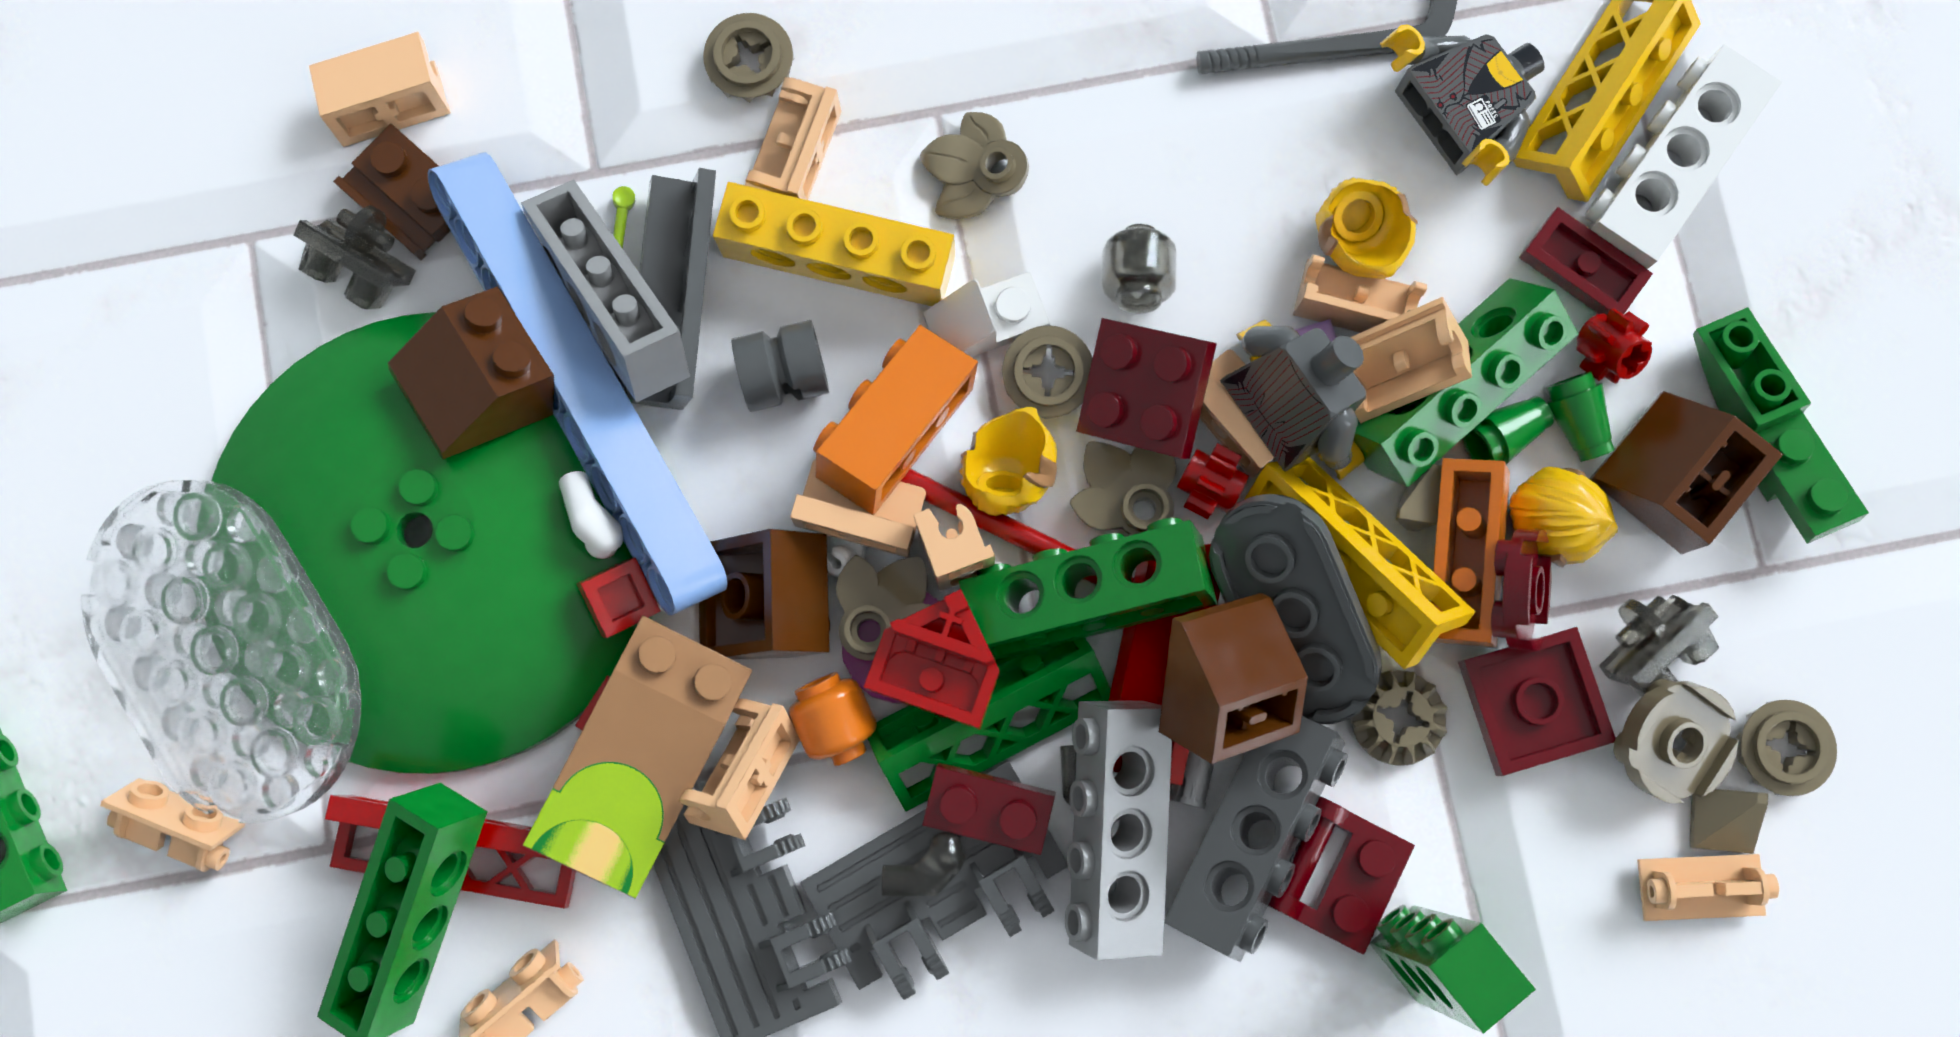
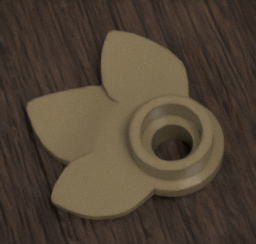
[920,112,1029,219]
[1070,441,1177,535]
[836,555,931,661]

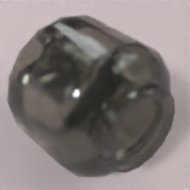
[1102,224,1177,314]

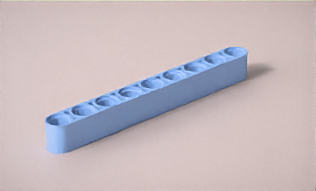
[427,152,727,616]

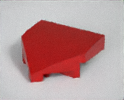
[863,589,1000,730]

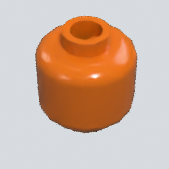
[788,672,877,766]

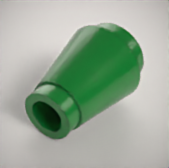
[1546,371,1615,462]
[1462,396,1554,465]

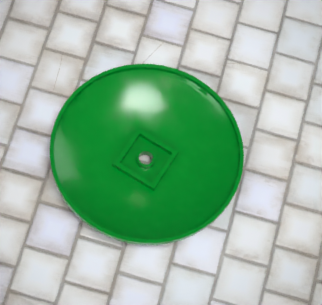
[199,312,657,774]

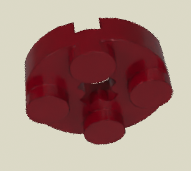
[1491,529,1552,651]

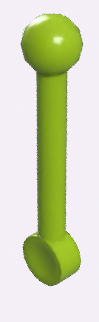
[612,186,635,249]

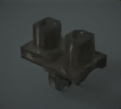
[293,205,416,310]
[1598,595,1719,697]

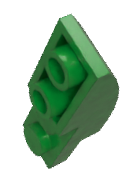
[1693,307,1869,544]

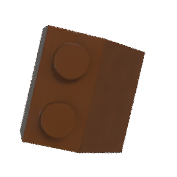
[388,286,554,459]
[699,529,830,660]

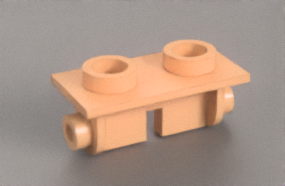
[100,778,246,872]
[1637,854,1779,921]
[459,939,584,1037]

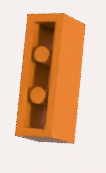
[813,325,978,515]
[1431,458,1510,648]

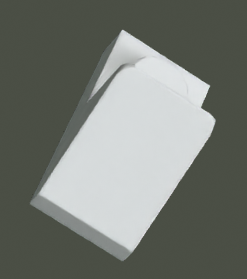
[923,271,1050,357]

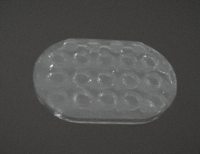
[81,480,361,824]

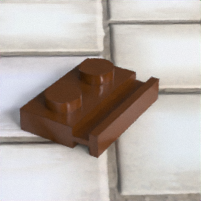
[333,123,450,261]

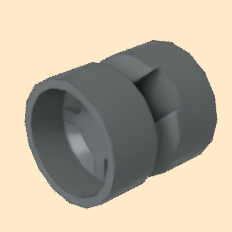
[731,320,829,412]

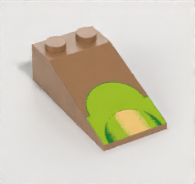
[523,616,753,899]

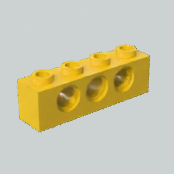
[713,182,955,306]

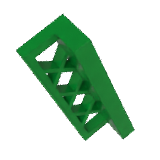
[868,638,1111,812]

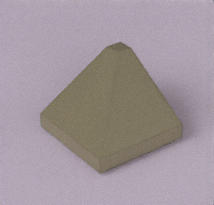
[1396,464,1442,532]
[1690,789,1768,854]

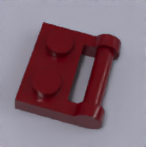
[1268,796,1415,955]

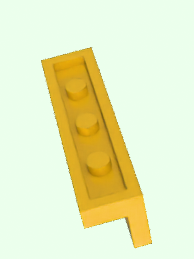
[1513,0,1701,202]
[1244,457,1476,669]

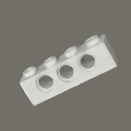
[1584,44,1782,269]

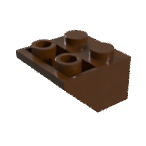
[1589,391,1783,555]
[1159,593,1308,764]

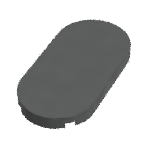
[1209,494,1382,724]

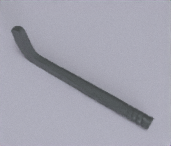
[1196,0,1457,74]

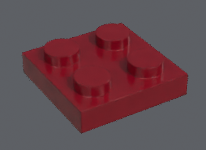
[1076,318,1217,459]
[1458,627,1616,776]

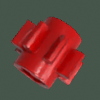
[1576,308,1652,384]
[1176,443,1249,520]

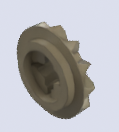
[703,13,794,103]
[1002,325,1092,419]
[1351,670,1448,766]
[1736,700,1837,796]

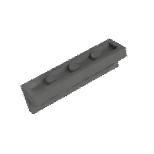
[626,167,716,410]

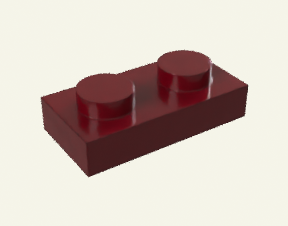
[1519,207,1654,314]
[923,762,1056,855]

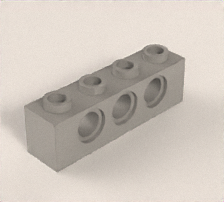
[521,180,690,402]
[1065,700,1172,961]

